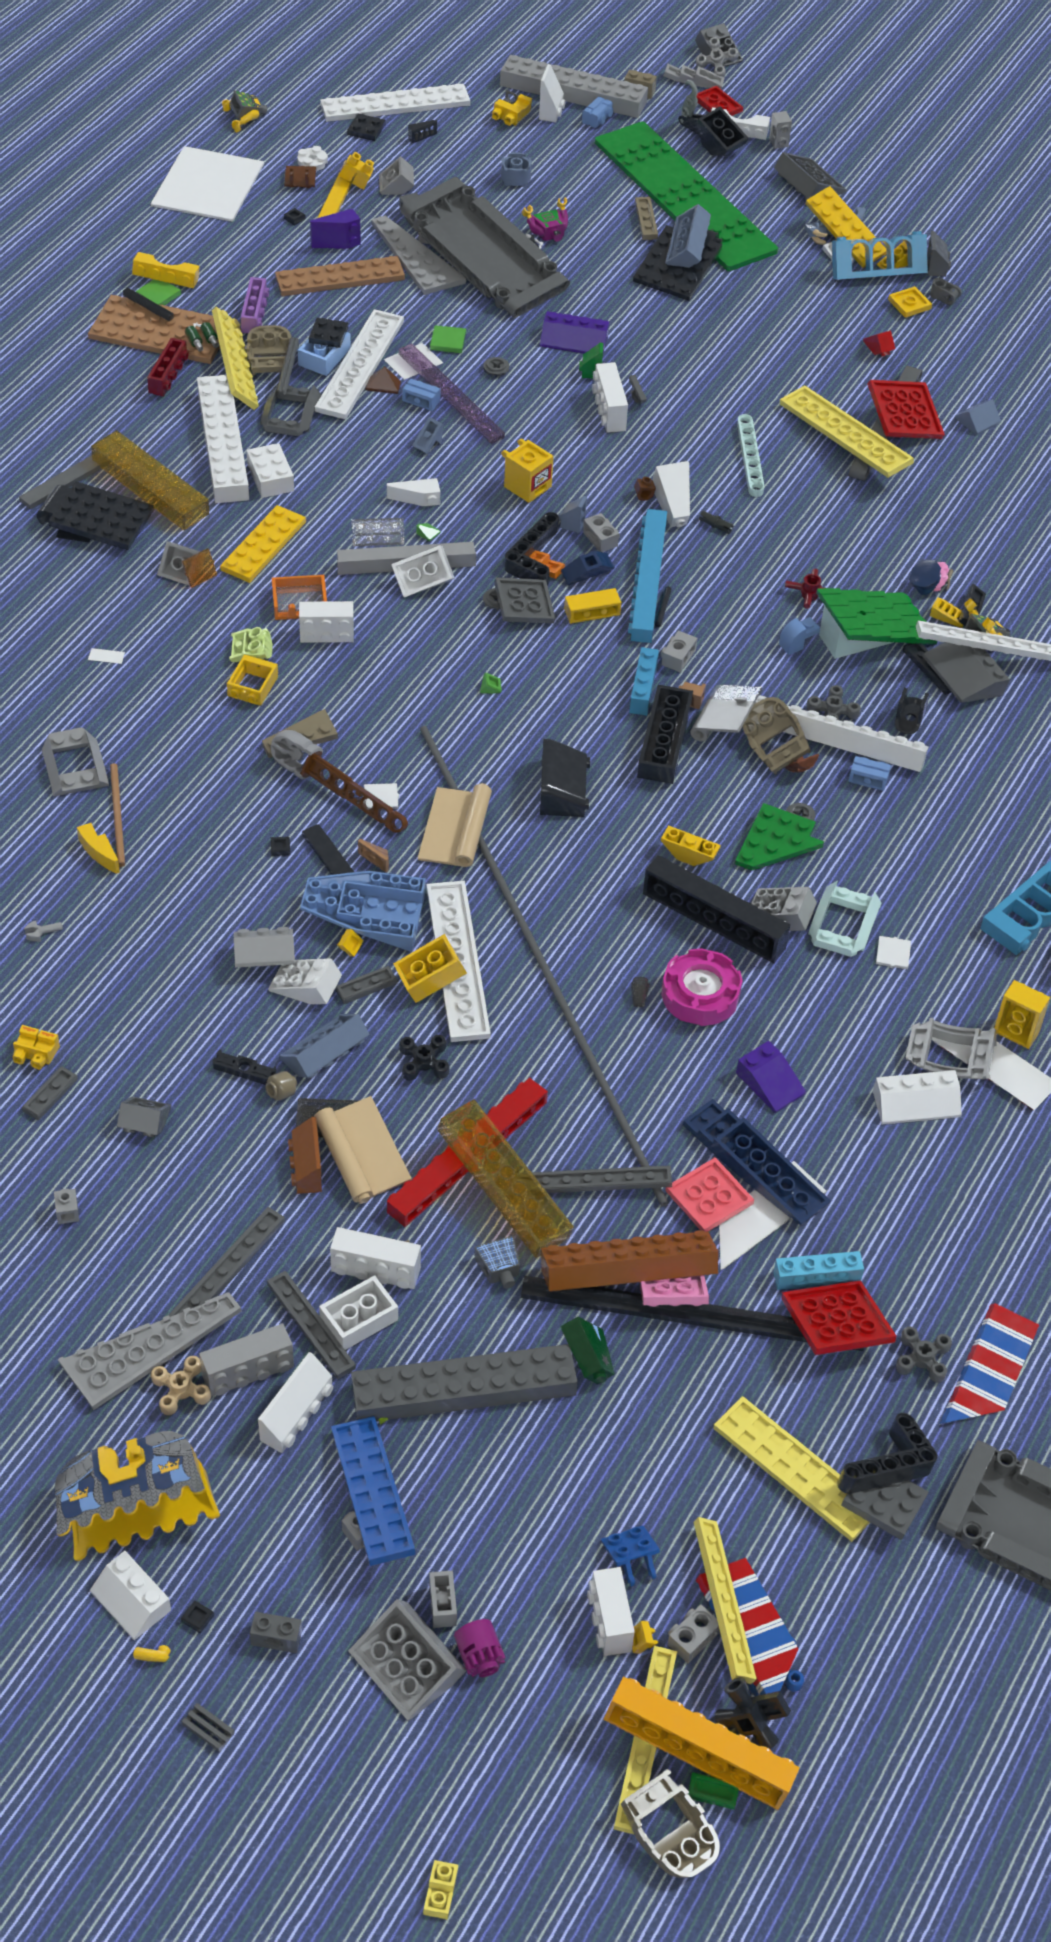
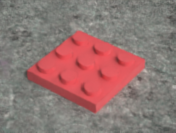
[666,1157,754,1231]

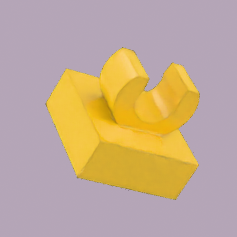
[337,929,364,957]
[632,1621,658,1654]

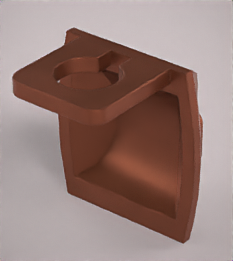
[785,753,819,772]

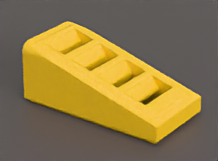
[930,597,964,628]

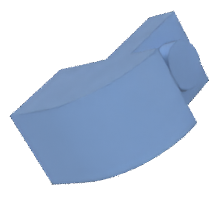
[779,617,820,655]

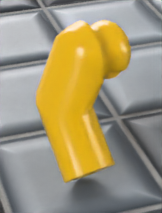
[133,1645,171,1663]

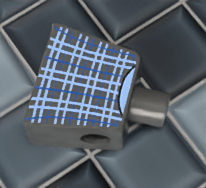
[474,1236,519,1289]

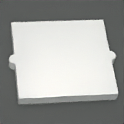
[364,783,399,809]
[876,936,911,969]

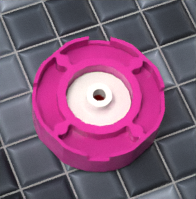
[661,949,743,1026]

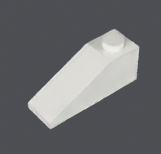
[387,478,440,506]

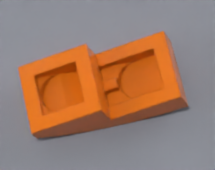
[529,550,565,579]

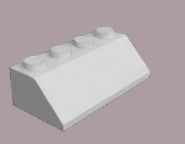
[873,1070,962,1125]
[258,1352,333,1453]

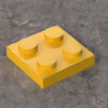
[888,286,932,318]

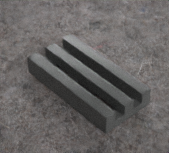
[181,1703,235,1752]

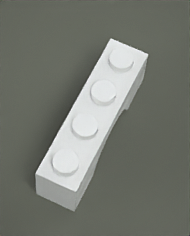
[712,108,770,140]

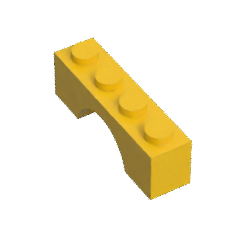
[132,252,200,288]

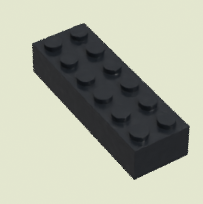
[637,685,693,784]

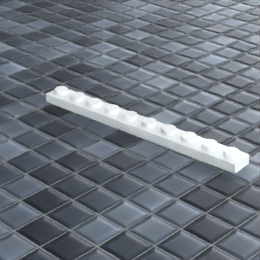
[916,621,1051,661]

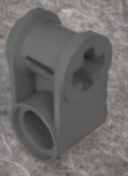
[930,278,962,305]

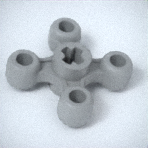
[696,37,739,77]

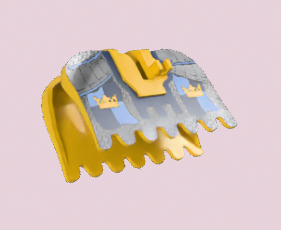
[55,1431,220,1561]

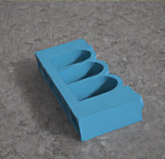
[832,231,928,280]
[980,860,1051,955]

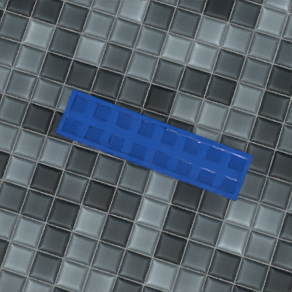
[331,1416,416,1566]

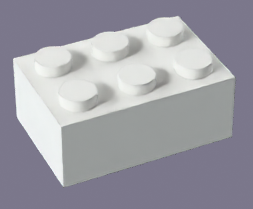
[247,443,294,498]
[299,601,354,643]
[319,1275,398,1350]
[587,1567,635,1656]

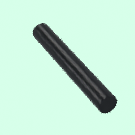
[655,586,672,627]

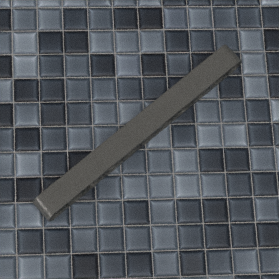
[848,365,923,481]

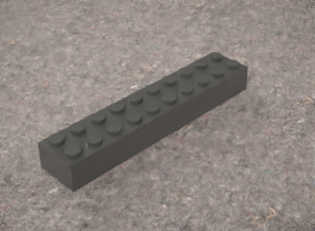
[351,1344,577,1421]

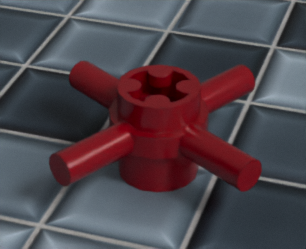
[785,569,824,609]

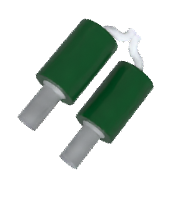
[185,322,219,352]

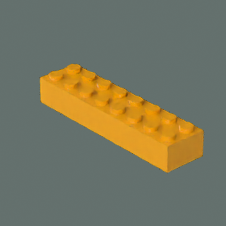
[603,1676,800,1810]

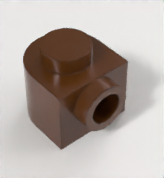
[634,477,656,501]

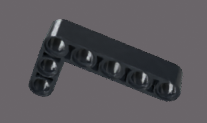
[505,512,559,586]
[837,1413,938,1494]

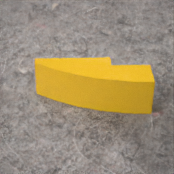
[77,823,120,874]

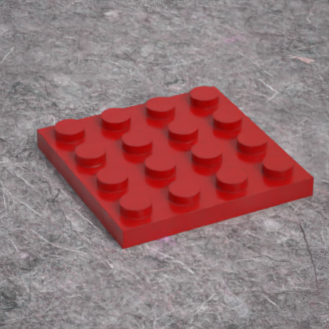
[867,380,945,439]
[781,1280,897,1355]

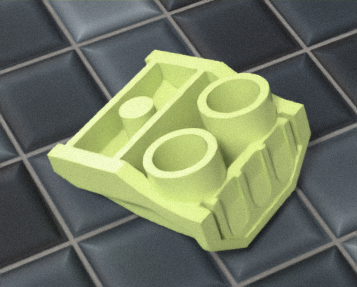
[229,627,273,662]

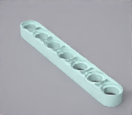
[737,414,764,497]

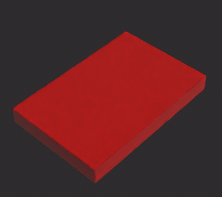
[696,86,743,116]

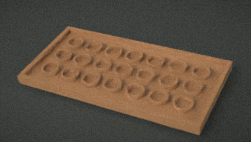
[88,295,220,364]

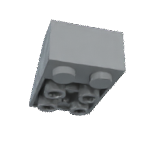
[752,887,817,931]

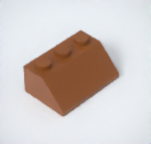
[288,1117,322,1194]

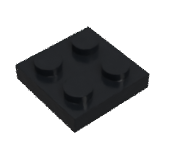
[347,114,386,141]
[309,317,348,348]

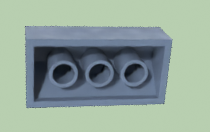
[665,204,711,267]
[279,1014,370,1079]

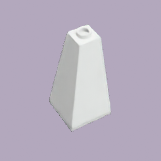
[652,461,690,527]

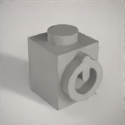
[54,1189,79,1224]

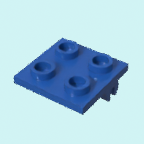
[601,1525,660,1587]

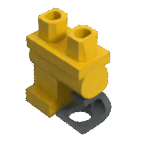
[492,90,532,126]

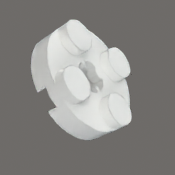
[297,146,328,171]

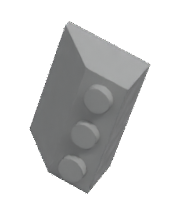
[234,927,295,968]

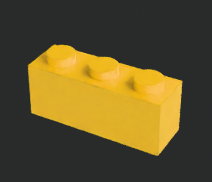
[564,588,622,624]

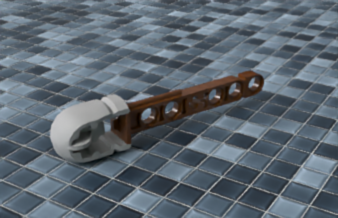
[271,730,408,833]

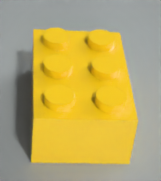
[393,934,467,1003]
[994,980,1050,1049]

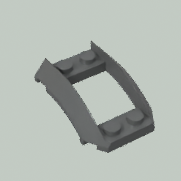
[260,384,321,436]

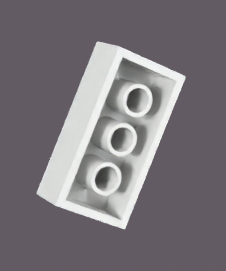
[592,362,628,432]
[330,1227,421,1289]

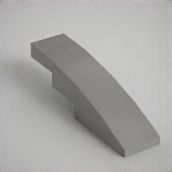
[663,64,725,88]

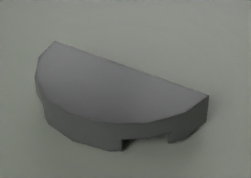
[629,374,647,404]

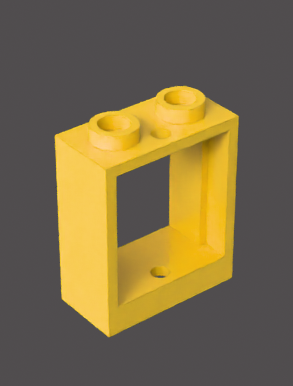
[227,654,278,706]

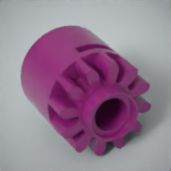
[454,1619,506,1677]

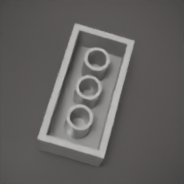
[199,1323,294,1397]

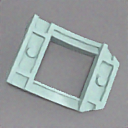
[808,880,882,957]

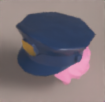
[909,560,949,595]

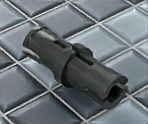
[699,510,734,534]

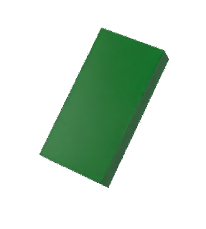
[688,1772,739,1810]

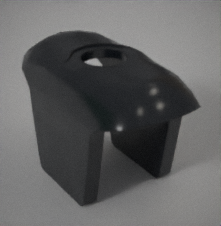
[895,687,929,734]

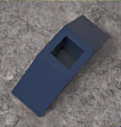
[561,551,615,586]

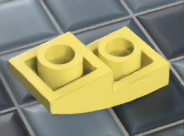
[423,1860,459,1920]

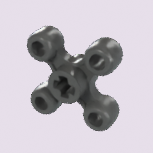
[806,685,861,720]
[895,1326,952,1383]

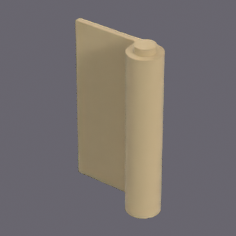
[418,783,492,867]
[314,1096,412,1204]

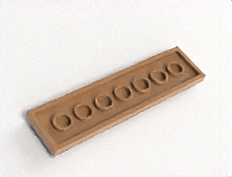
[275,256,405,296]

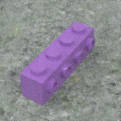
[241,277,269,333]

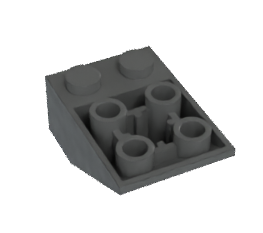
[695,23,743,67]

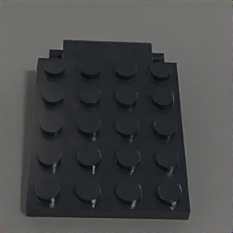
[633,223,723,301]
[36,481,154,550]

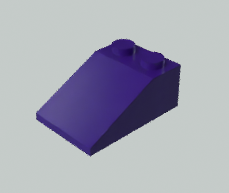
[310,209,361,249]
[736,1040,806,1114]

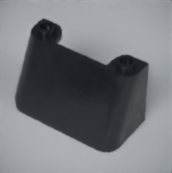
[540,738,590,817]

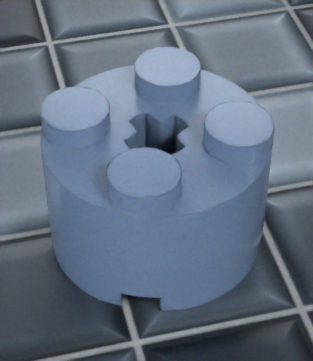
[501,152,532,187]

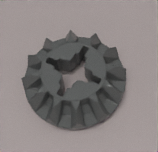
[484,357,509,377]
[483,588,500,610]
[786,803,816,821]

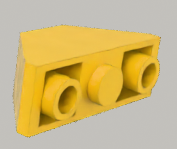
[661,825,721,866]

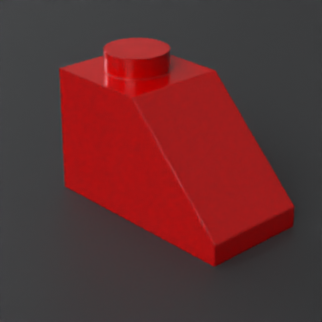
[863,330,896,357]

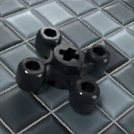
[399,1035,450,1081]

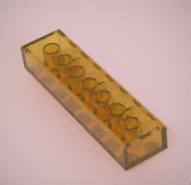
[91,430,209,530]
[437,1099,574,1258]

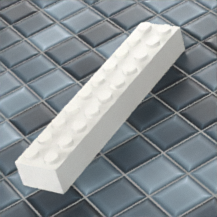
[197,375,249,503]

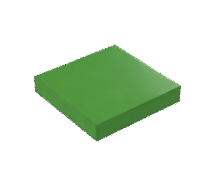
[136,279,181,305]
[430,325,466,353]

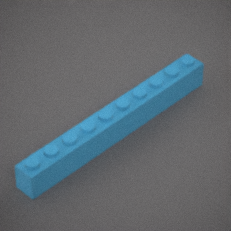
[628,509,667,643]

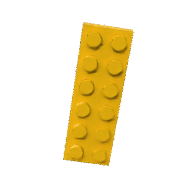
[805,186,886,268]
[220,505,306,583]

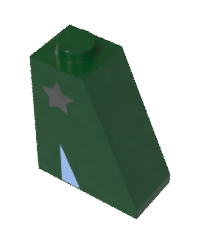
[561,1316,615,1384]

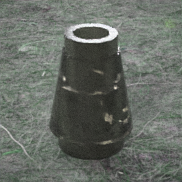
[630,977,650,1008]

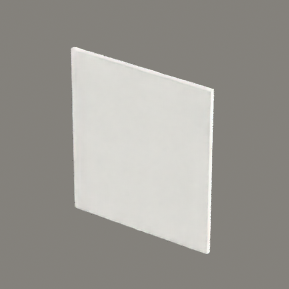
[151,146,264,222]

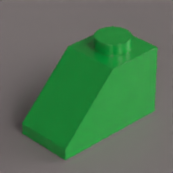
[579,343,603,378]

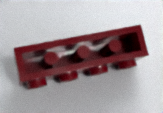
[147,338,189,397]

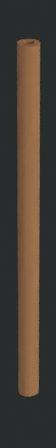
[110,763,125,867]

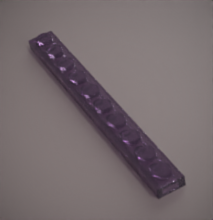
[399,344,505,444]

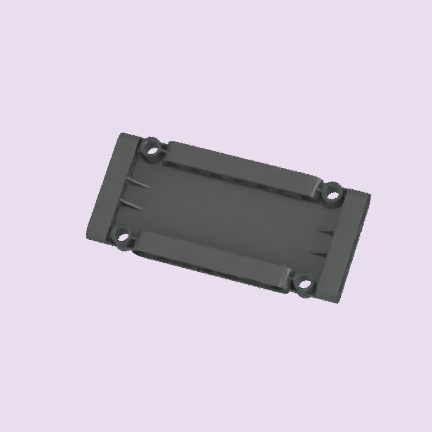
[400,177,570,318]
[935,1440,1051,1591]

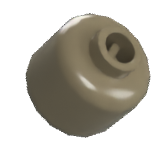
[265,1071,297,1101]

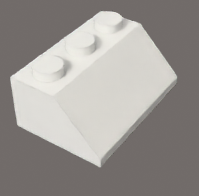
[90,1551,171,1640]

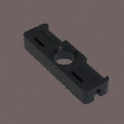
[213,1050,277,1085]

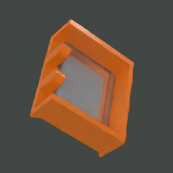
[272,575,327,620]

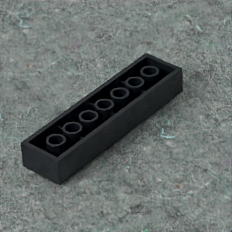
[643,855,790,964]

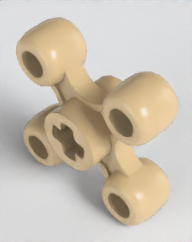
[151,1356,211,1415]

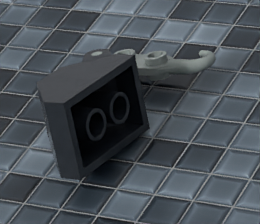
[678,80,748,156]

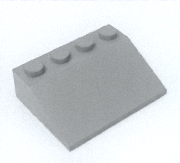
[348,1599,467,1721]

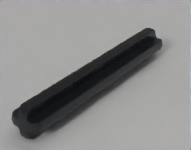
[123,288,174,321]

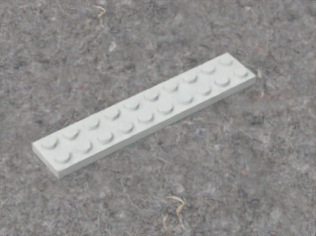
[321,84,470,122]
[315,309,404,420]
[426,881,491,1042]

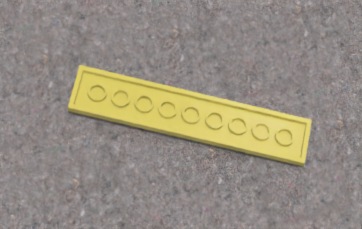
[780,386,914,478]

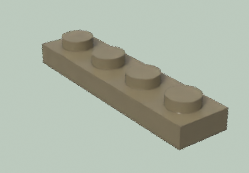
[635,197,658,240]

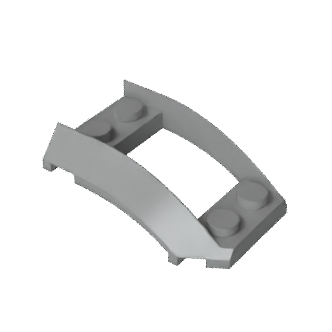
[42,727,109,797]
[906,1018,997,1079]

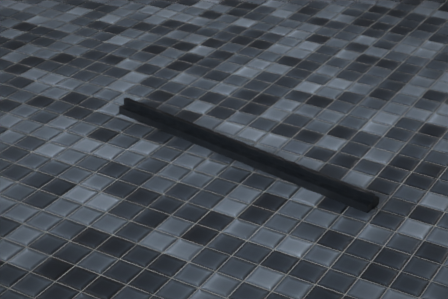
[521,1275,864,1351]

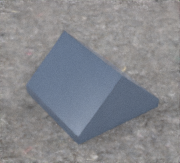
[955,399,1001,435]

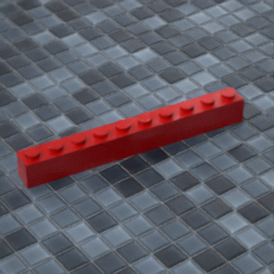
[387,1078,548,1227]

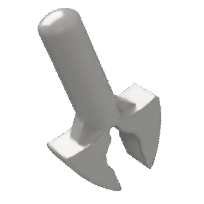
[24,920,63,942]

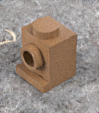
[679,682,706,709]

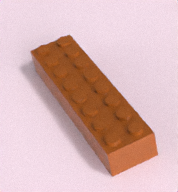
[541,1230,718,1291]

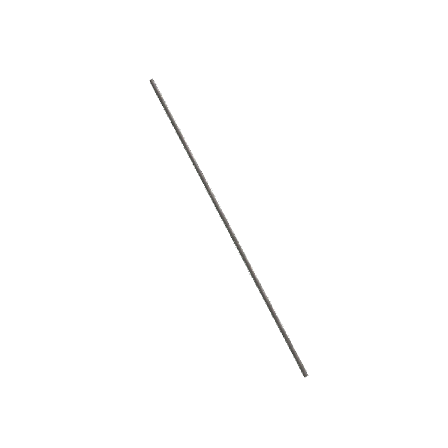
[420,726,668,1207]

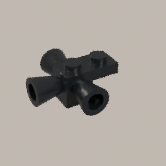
[715,1677,791,1749]

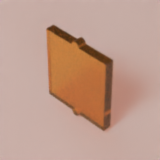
[182,548,217,588]

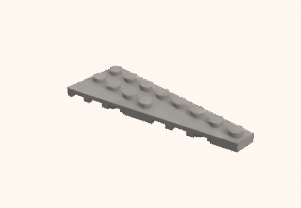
[372,215,466,295]
[58,1292,242,1410]

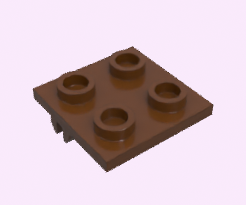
[284,166,316,188]

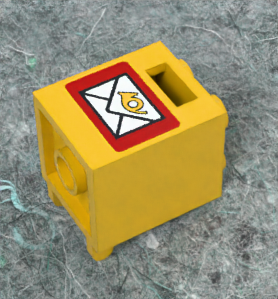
[501,439,553,503]

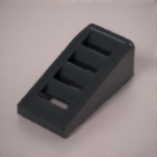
[408,120,437,143]

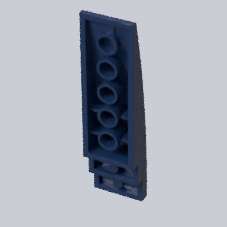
[682,1099,831,1226]

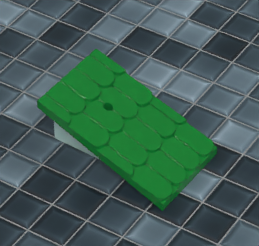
[817,588,938,659]

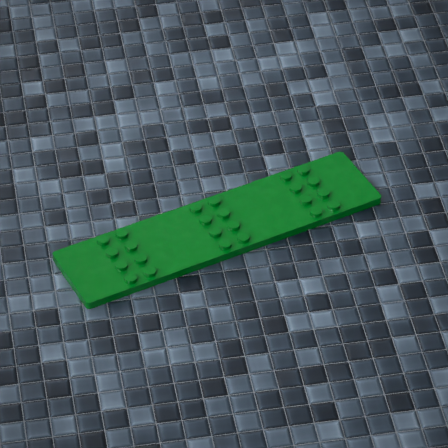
[595,121,778,272]

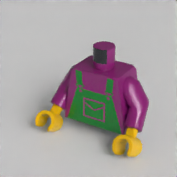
[522,197,568,242]

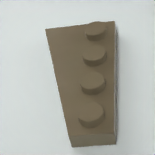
[262,709,338,758]

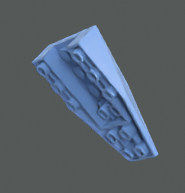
[300,871,426,952]

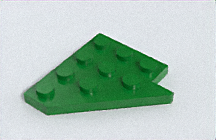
[735,803,824,871]

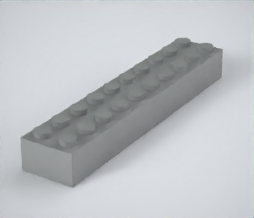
[500,55,648,118]

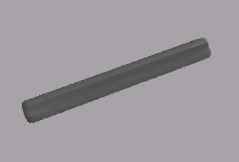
[277,337,299,396]

